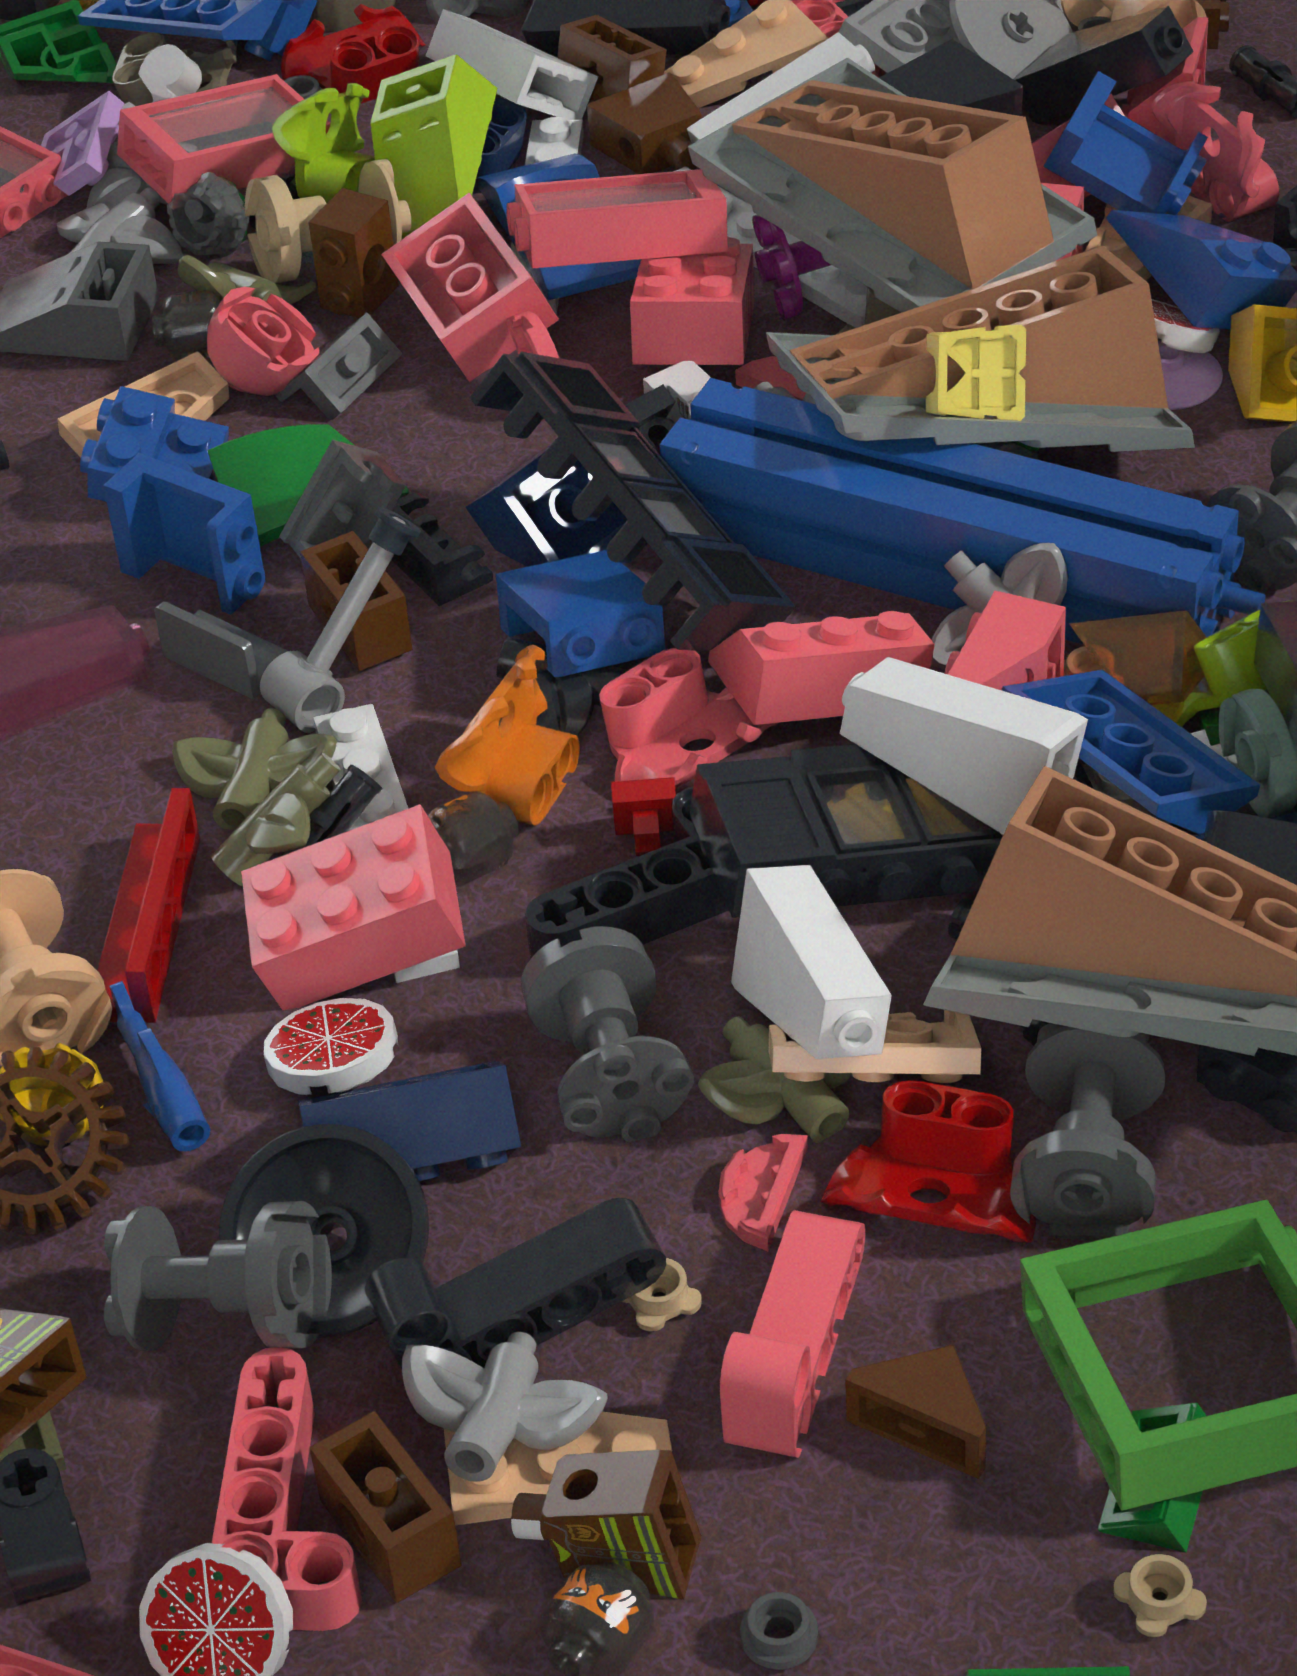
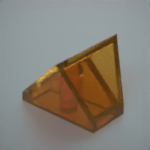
[1069,610,1206,705]

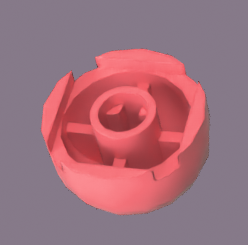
[207,287,319,396]

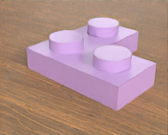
[41,91,124,196]

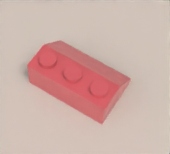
[708,611,935,725]

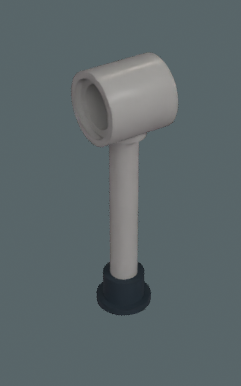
[260,507,421,733]

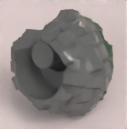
[167,172,249,257]

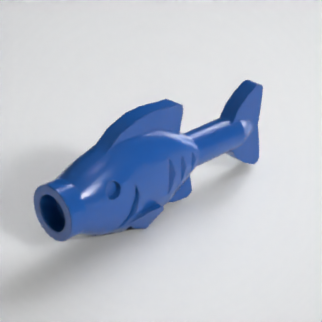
[109,981,210,1151]

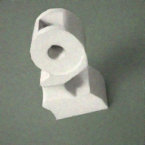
[118,44,202,125]

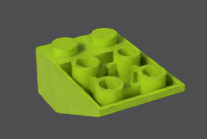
[370,54,498,239]

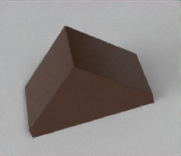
[845,1345,986,1479]

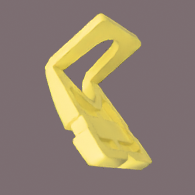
[926,325,1026,421]

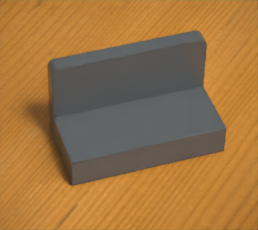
[275,312,403,419]
[154,601,288,699]

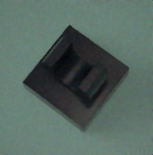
[625,384,676,450]

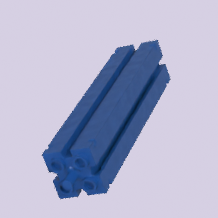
[660,378,1266,673]

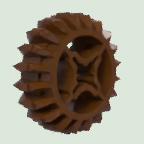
[0,1047,129,1236]

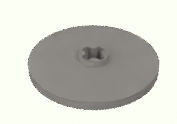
[949,0,1073,79]

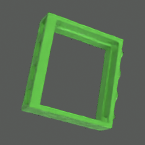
[1020,1200,1297,1511]

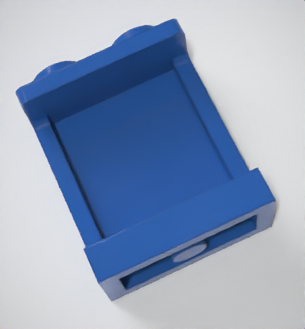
[1043,71,1208,215]
[103,453,266,615]
[496,550,665,677]

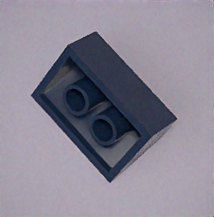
[465,443,628,567]
[298,1060,521,1181]

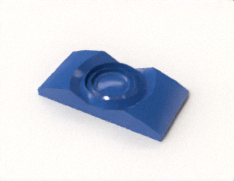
[477,153,641,301]

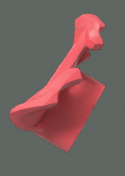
[1151,81,1279,222]
[599,648,778,789]

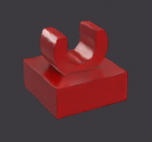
[611,777,676,856]

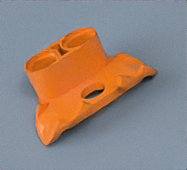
[435,645,580,825]

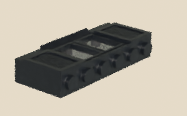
[469,352,796,651]
[690,744,1094,918]

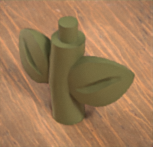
[178,255,317,305]
[172,708,337,830]
[211,753,341,886]
[698,1016,852,1143]

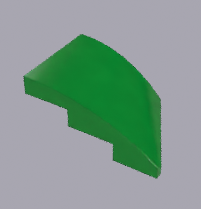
[0,0,117,83]
[207,424,411,547]

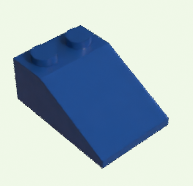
[1106,210,1297,329]

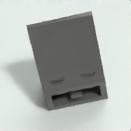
[0,241,159,361]

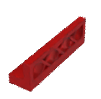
[97,788,200,1023]

